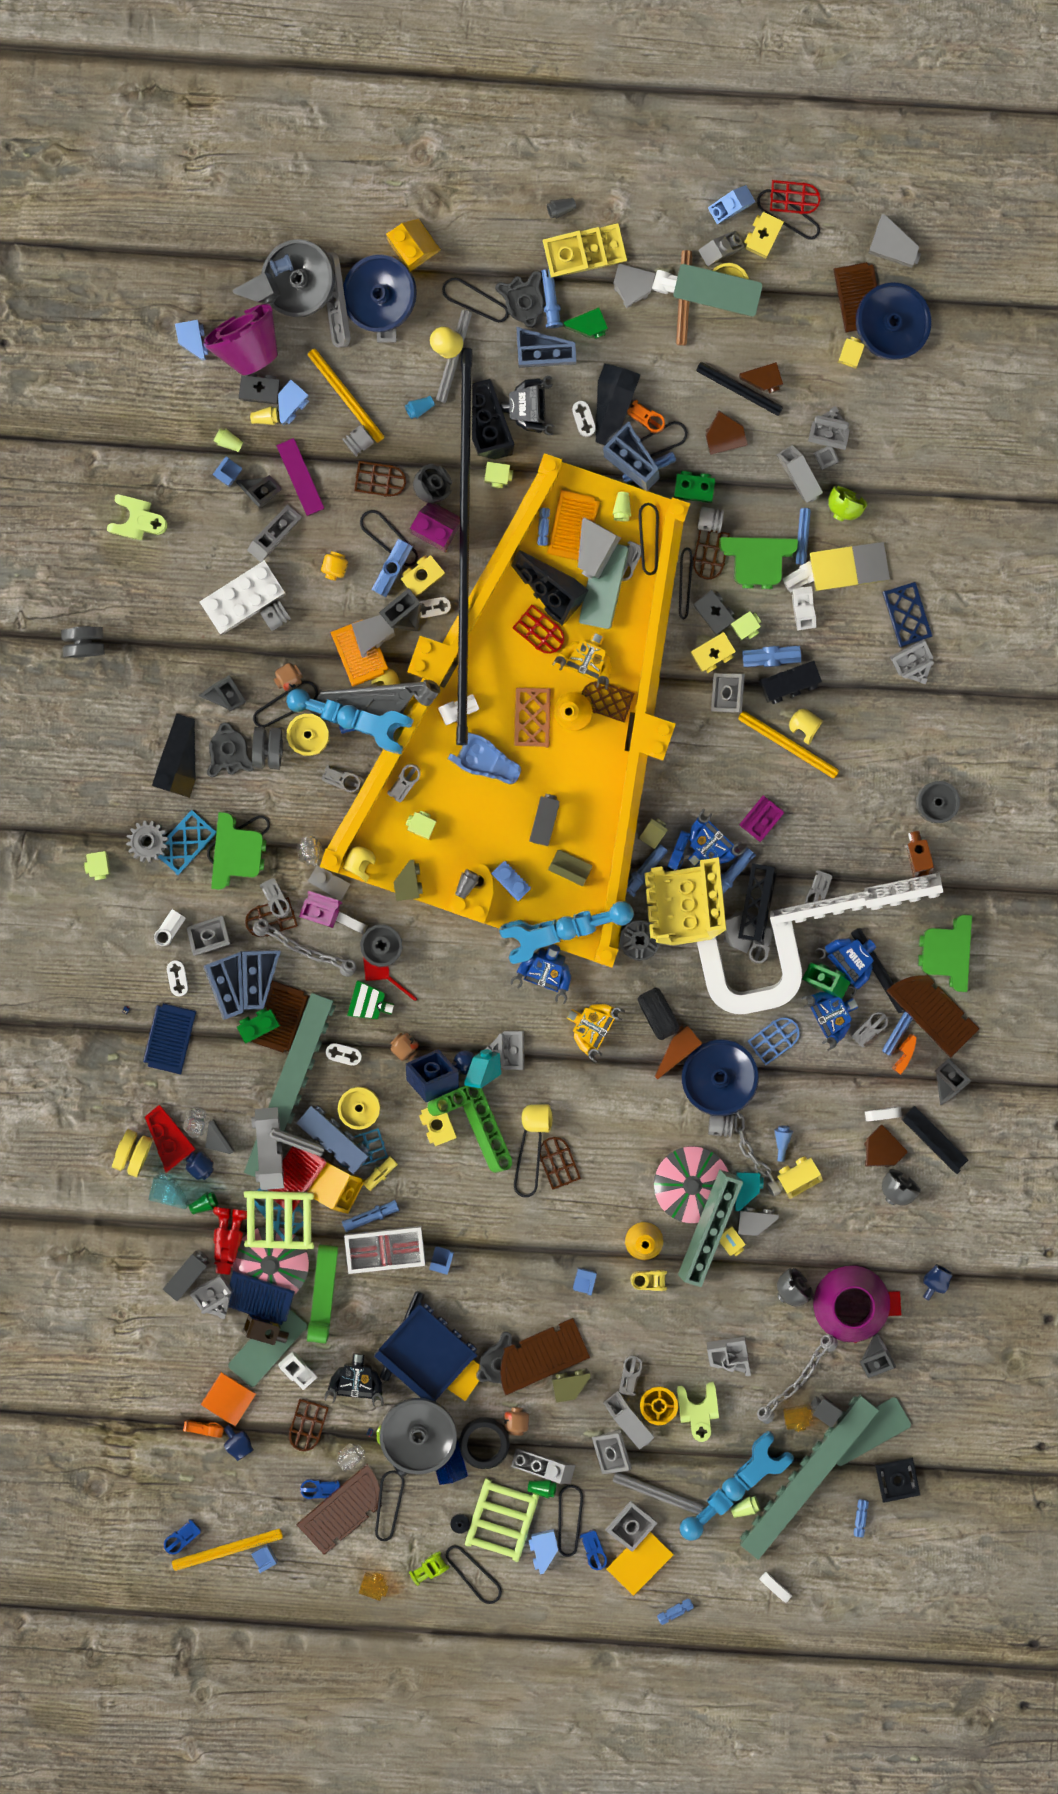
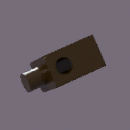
[242,1314,289,1345]

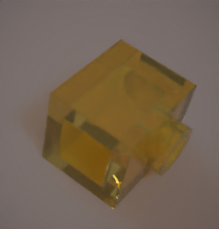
[783,1405,812,1432]
[358,1572,389,1601]

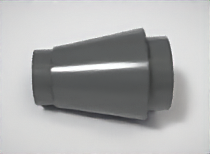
[547,198,576,219]
[455,869,480,899]

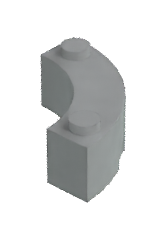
[251,1107,284,1190]

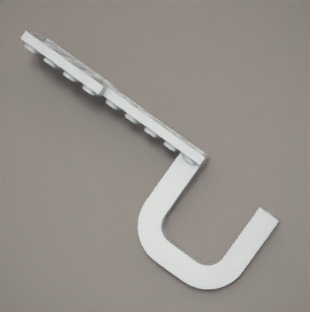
[697,872,943,1014]

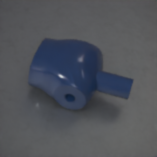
[923,1264,953,1300]
[224,1424,254,1461]

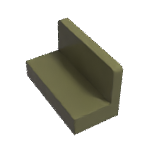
[548,850,592,886]

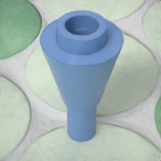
[774,1125,793,1162]

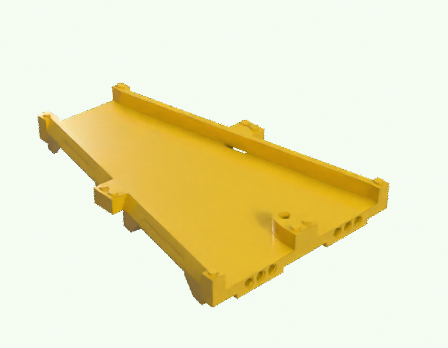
[320,453,690,968]

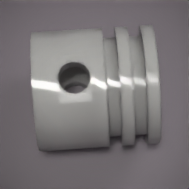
[342,425,374,457]
[697,507,724,533]
[260,600,291,631]
[708,1115,734,1137]

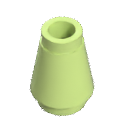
[214,428,243,452]
[612,492,631,522]
[731,1496,761,1518]

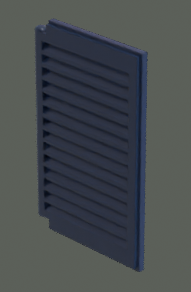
[143,1003,197,1075]
[228,1270,295,1325]

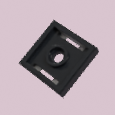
[875,1457,920,1503]

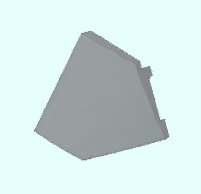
[613,264,656,308]
[808,406,850,450]
[890,639,934,685]
[724,910,757,953]
[486,1031,524,1070]
[190,1274,232,1319]

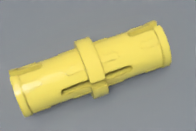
[362,1156,398,1191]

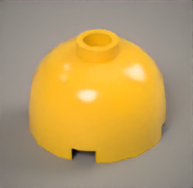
[640,1386,678,1425]

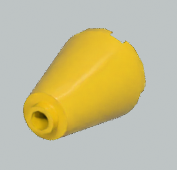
[554,692,593,731]
[625,1222,663,1260]

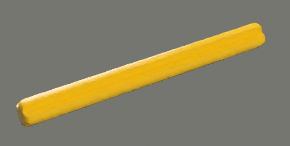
[308,348,385,443]
[738,711,839,778]
[172,1529,283,1571]

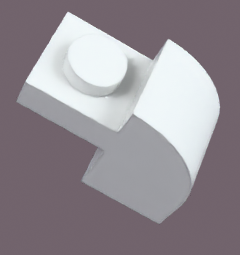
[792,586,816,631]
[278,1351,318,1390]

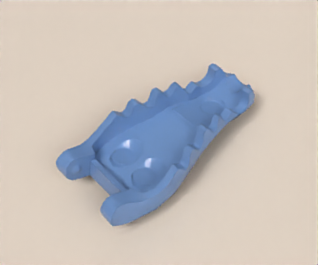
[447,732,521,784]

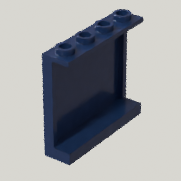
[374,1303,478,1402]

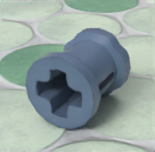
[269,254,293,277]

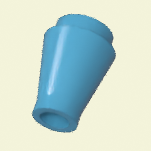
[405,396,435,419]

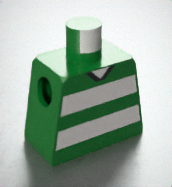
[347,980,394,1019]

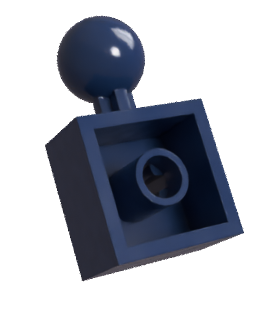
[406,1049,475,1103]

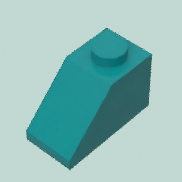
[464,1049,502,1088]
[735,1171,764,1211]

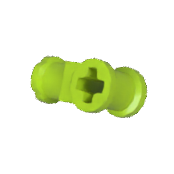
[409,1551,450,1586]

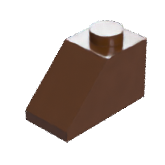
[739,362,783,394]

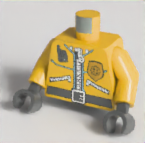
[552,633,611,690]
[566,1004,625,1062]

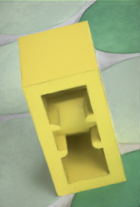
[744,212,784,259]
[690,632,736,673]

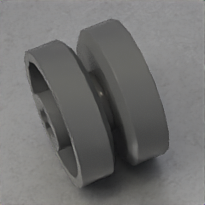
[61,626,105,658]
[252,727,283,770]
[916,781,960,823]
[360,924,403,967]

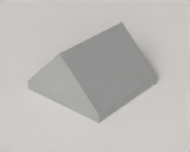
[711,673,745,714]
[186,916,232,956]
[592,1429,631,1474]
[605,1501,657,1552]

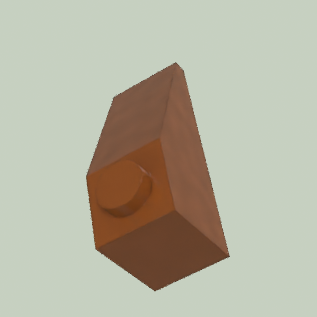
[655,1025,702,1080]

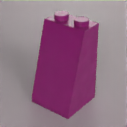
[410,503,460,552]

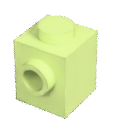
[484,462,513,488]
[730,611,761,641]
[406,811,436,840]
[84,851,110,880]

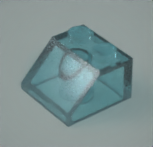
[148,1173,189,1209]

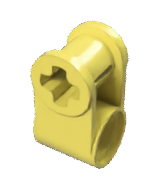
[630,1270,667,1291]

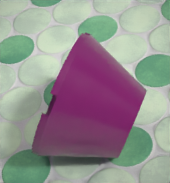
[203,304,278,375]
[813,1265,890,1342]

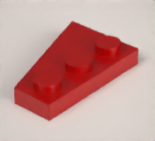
[145,1105,196,1173]

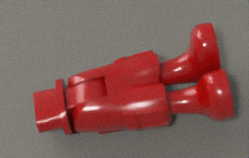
[213,1207,247,1275]

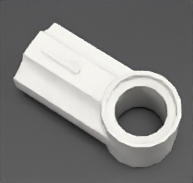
[652,270,678,294]
[782,561,814,593]
[438,694,479,725]
[154,909,186,947]

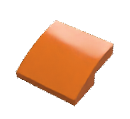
[892,1034,916,1075]
[201,1372,256,1426]

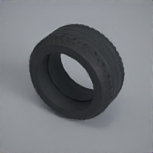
[638,988,679,1040]
[459,1417,510,1469]

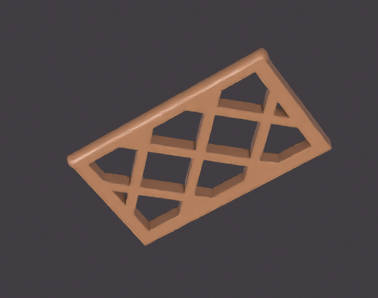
[514,688,551,748]

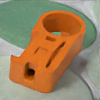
[627,400,665,433]
[183,1420,224,1438]

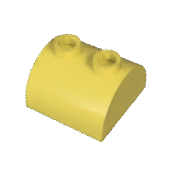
[777,1156,823,1199]

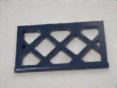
[882,582,932,648]

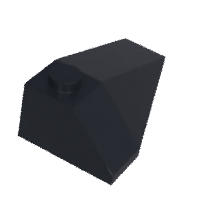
[595,363,641,446]
[472,379,515,460]
[511,550,588,625]
[152,713,196,798]

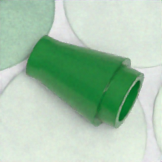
[188,1192,219,1215]
[528,1480,557,1499]

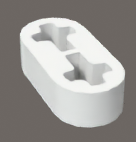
[572,401,595,437]
[420,597,451,618]
[336,912,368,934]
[167,960,188,996]
[326,1043,362,1066]
[865,1107,902,1121]
[759,1572,792,1603]

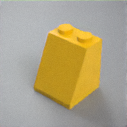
[386,219,441,271]
[307,1158,365,1214]

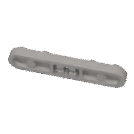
[326,252,351,347]

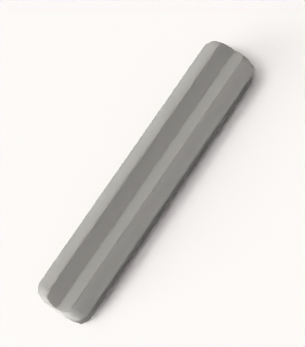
[270,1128,324,1156]

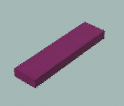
[276,438,324,516]

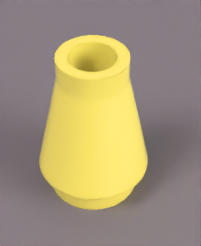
[250,406,280,425]

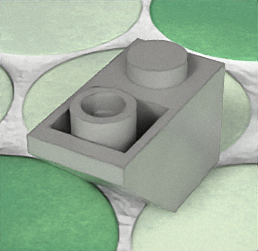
[699,230,745,266]
[737,1207,779,1236]

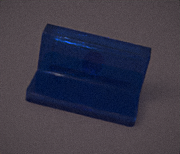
[435,1440,468,1485]

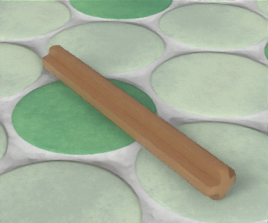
[676,250,692,346]

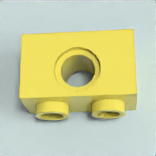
[401,555,446,598]
[419,1103,457,1146]

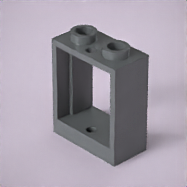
[529,794,560,847]
[163,1251,209,1301]

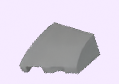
[352,615,395,658]
[707,1337,751,1376]

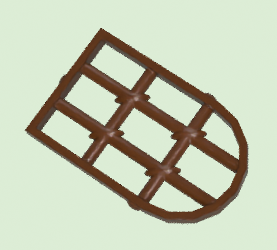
[354,461,406,497]
[693,530,730,580]
[245,897,298,937]
[540,1137,581,1190]
[289,1399,329,1451]

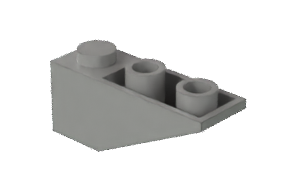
[511,1448,575,1484]

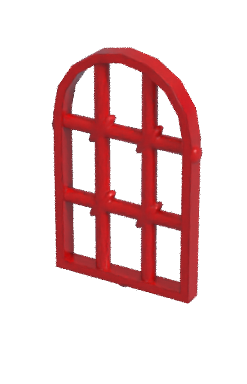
[770,180,821,215]
[512,605,564,654]

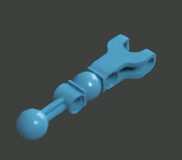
[286,689,414,754]
[499,901,634,964]
[679,1431,794,1541]

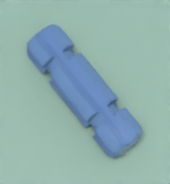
[537,508,550,546]
[854,1499,869,1537]
[657,1599,694,1625]

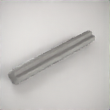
[436,310,472,403]
[613,1472,704,1514]

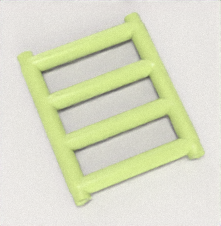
[244,1191,314,1249]
[465,1478,539,1562]

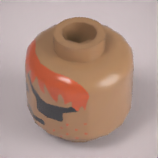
[273,663,303,691]
[390,1033,419,1061]
[504,1407,529,1436]

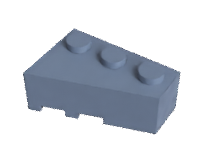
[516,327,576,368]
[603,421,660,491]
[240,950,281,1009]
[203,952,243,1020]

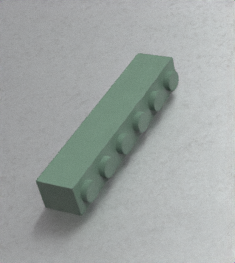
[678,1169,743,1287]

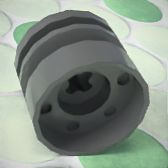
[619,920,660,961]

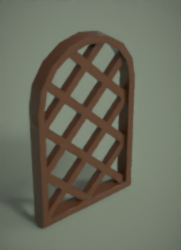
[582,681,634,722]

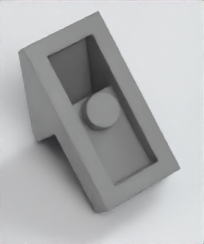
[308,865,350,900]

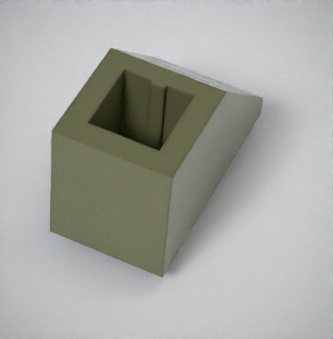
[638,818,668,849]
[394,860,423,901]
[552,1369,591,1403]

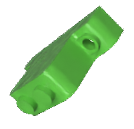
[719,537,798,589]
[211,812,267,890]
[918,915,972,992]

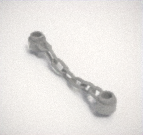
[253,919,356,977]
[734,1111,783,1197]
[757,1335,838,1424]

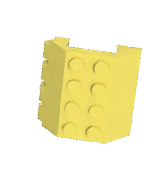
[644,857,726,945]

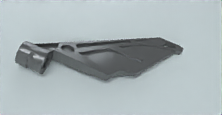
[310,679,441,716]

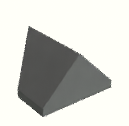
[235,475,282,509]
[379,588,421,631]
[199,675,246,711]
[935,1058,971,1106]
[859,1332,896,1378]

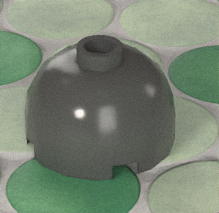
[413,464,452,503]
[882,1169,921,1206]
[777,1268,814,1307]

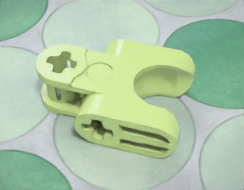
[107,494,167,541]
[677,1382,719,1442]

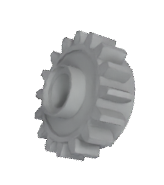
[126,821,169,863]

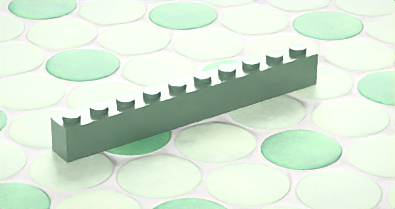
[244,992,336,1177]
[739,1394,879,1560]

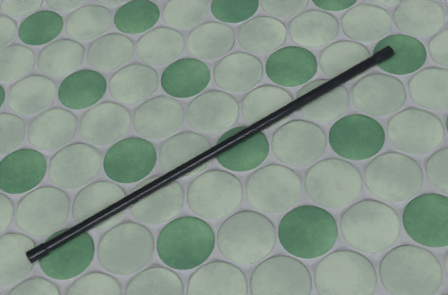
[456,348,472,745]

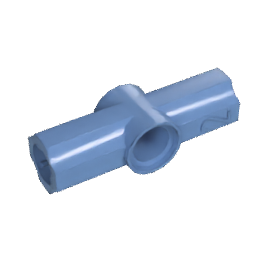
[371,538,413,597]
[742,646,801,667]

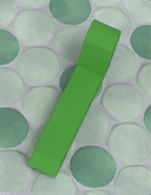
[427,1085,512,1173]
[307,1244,338,1344]

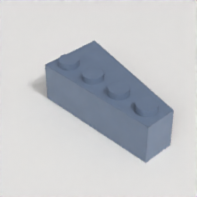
[296,1105,371,1174]

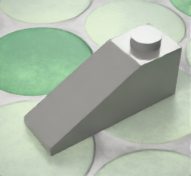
[247,504,302,562]

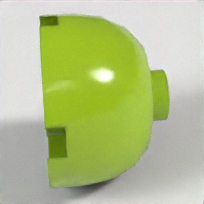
[828,486,868,522]

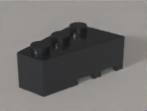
[759,660,822,704]

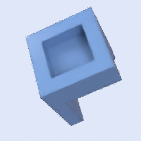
[213,456,242,487]
[429,1246,454,1275]
[573,1267,597,1296]
[251,1544,278,1573]

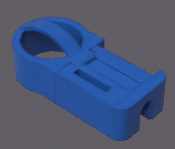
[667,830,690,870]
[300,1479,340,1499]
[164,1519,201,1554]
[580,1529,607,1570]

